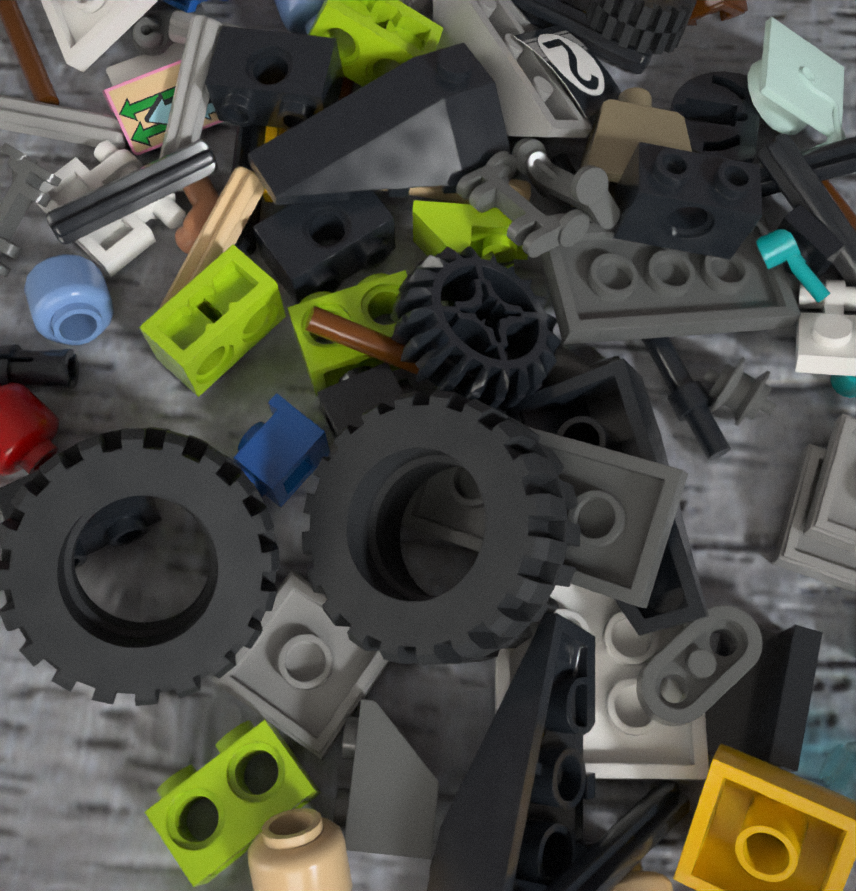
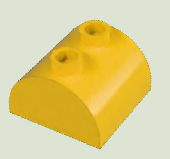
[673,743,856,891]

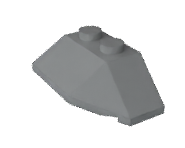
[433,0,592,138]

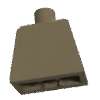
[571,87,692,208]

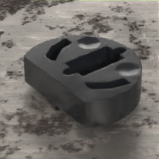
[669,71,760,164]

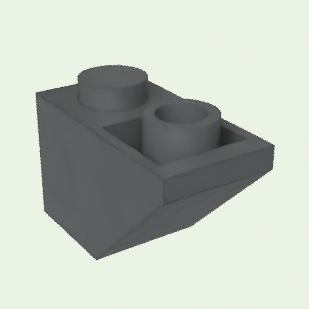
[333,699,439,860]

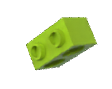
[308,0,444,87]
[139,244,286,397]
[287,270,408,396]
[144,719,322,887]

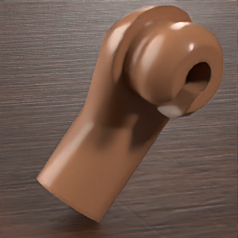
[175,176,219,254]

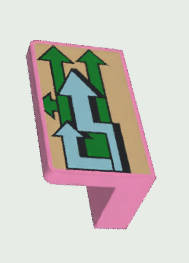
[102,60,223,155]

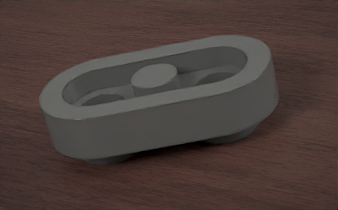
[636,605,763,726]

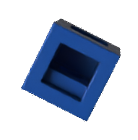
[233,393,330,508]

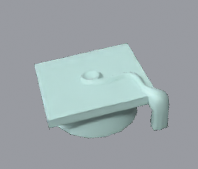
[748,17,847,148]

